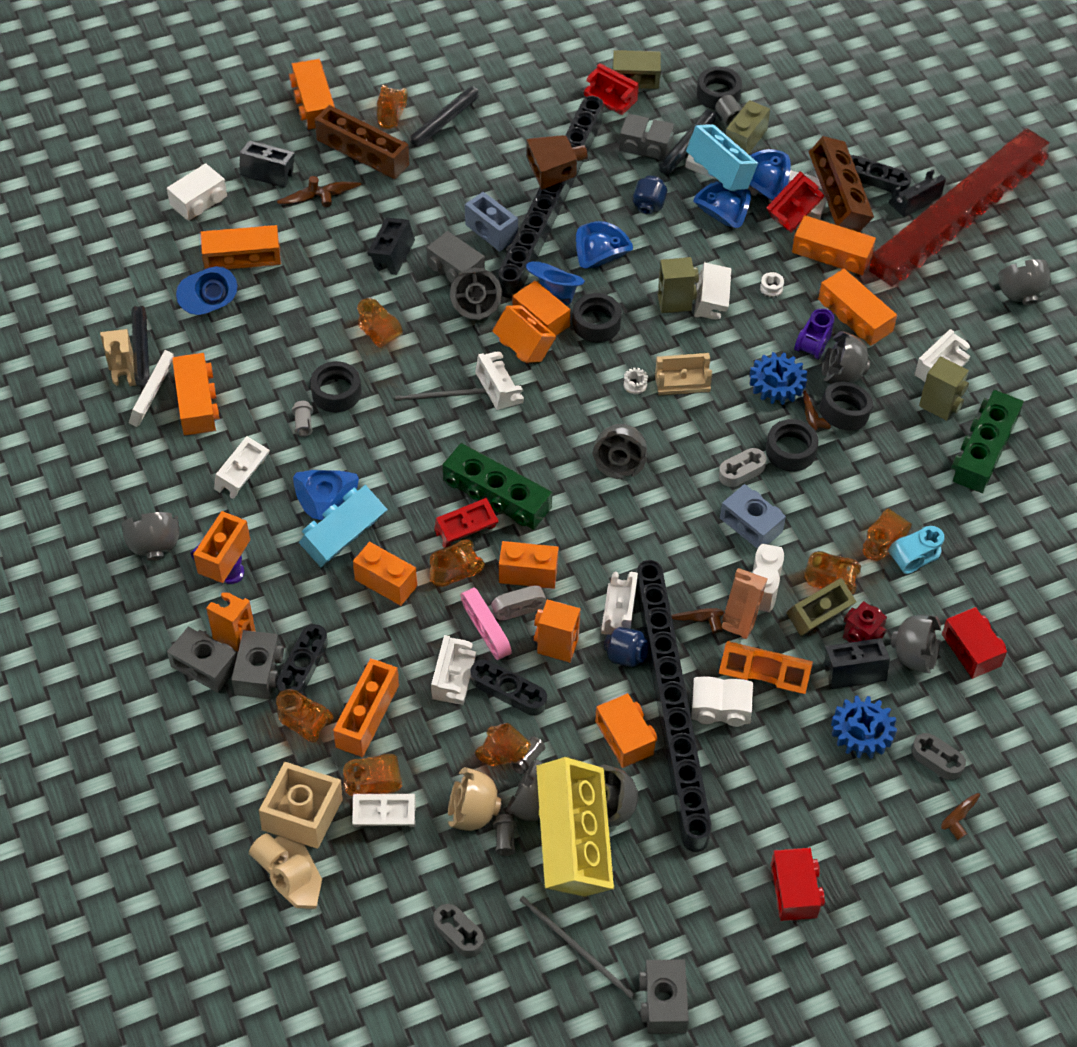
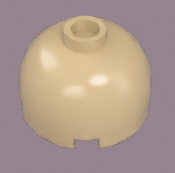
[448,767,501,831]

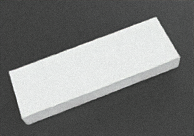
[129,350,174,427]

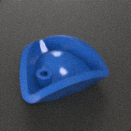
[749,149,791,201]
[693,181,751,228]
[576,221,633,268]
[293,470,359,520]

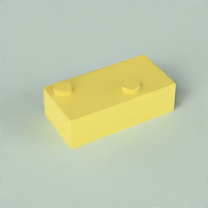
[536,757,614,896]

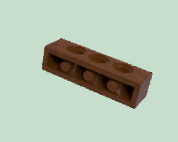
[315,105,409,179]
[808,136,874,232]

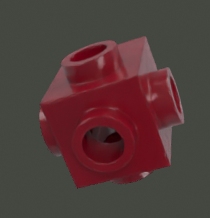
[842,601,887,643]

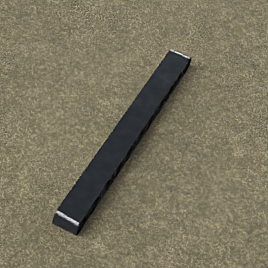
[499,96,603,298]
[636,560,711,852]

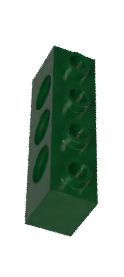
[951,390,1024,494]
[442,443,553,530]

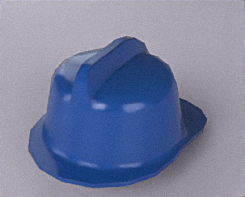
[526,262,585,305]
[176,266,238,315]

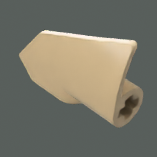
[249,834,322,909]

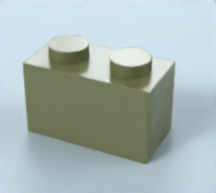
[612,50,661,89]
[726,100,770,154]
[657,257,699,313]
[919,356,969,421]
[786,578,857,637]

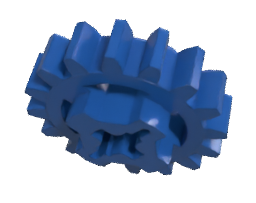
[749,352,807,404]
[831,696,897,758]

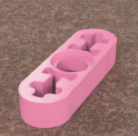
[460,588,512,660]

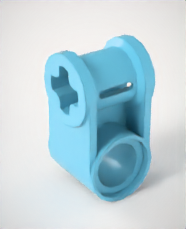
[888,526,944,574]

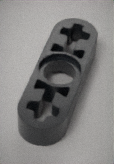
[851,155,912,192]
[277,624,328,701]
[470,660,547,715]

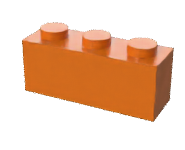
[289,59,335,130]
[792,215,876,275]
[201,225,281,269]
[818,269,897,346]
[172,353,220,436]
[333,658,399,757]

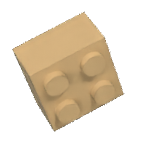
[259,762,343,849]

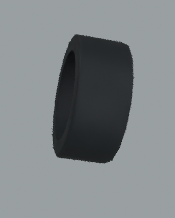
[697,66,742,110]
[572,293,622,343]
[310,361,362,413]
[819,381,873,431]
[766,419,818,472]

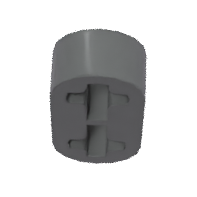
[911,733,966,780]
[433,904,484,958]

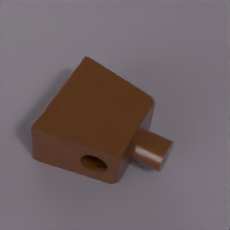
[526,135,588,189]

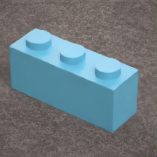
[686,125,758,191]
[299,485,388,567]

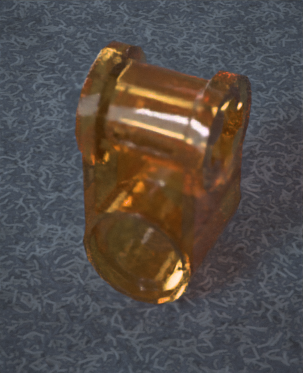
[376,85,408,129]
[357,298,403,348]
[862,508,912,561]
[429,540,485,587]
[804,551,861,594]
[276,689,334,743]
[475,723,531,766]
[343,754,403,797]

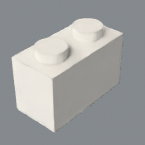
[167,163,227,221]

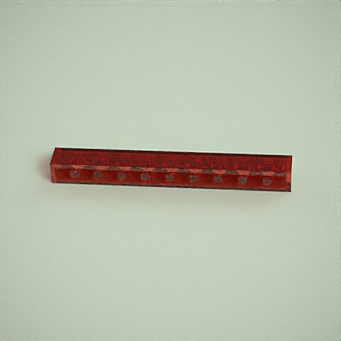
[869,128,1050,287]

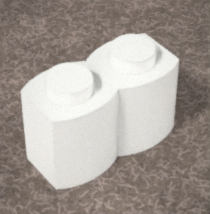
[753,544,784,612]
[691,677,753,727]

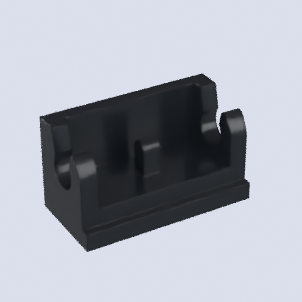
[239,141,295,188]
[888,169,946,217]
[367,217,415,275]
[824,638,890,689]

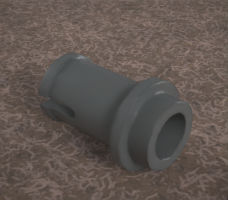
[509,736,546,774]
[493,814,517,856]

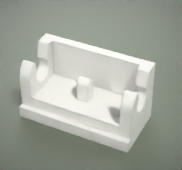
[694,262,731,319]
[915,329,970,382]
[475,352,524,410]
[214,436,270,499]
[601,572,638,635]
[431,635,476,705]
[352,794,416,827]

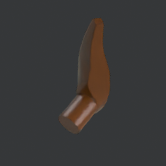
[276,176,321,204]
[315,181,361,207]
[803,390,831,431]
[672,608,724,633]
[941,793,980,841]

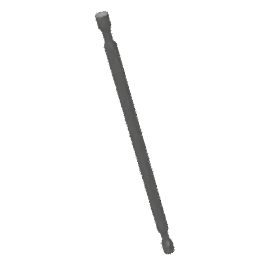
[395,385,522,401]
[520,896,635,999]

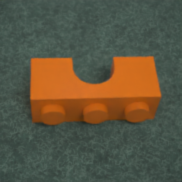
[719,641,813,694]

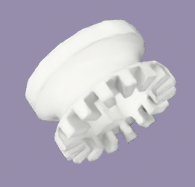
[760,272,784,298]
[624,368,648,394]

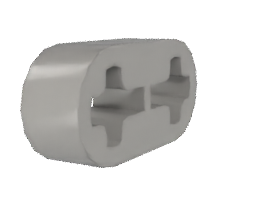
[719,448,766,487]
[491,586,547,620]

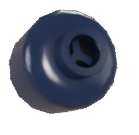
[632,176,668,215]
[604,627,649,667]

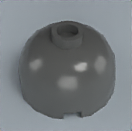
[998,259,1051,306]
[450,267,502,320]
[821,331,870,384]
[592,424,648,479]
[122,512,180,561]
[891,614,941,673]
[506,759,544,822]
[598,764,638,827]

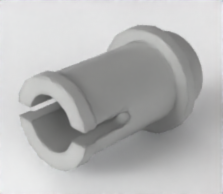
[292,401,313,437]

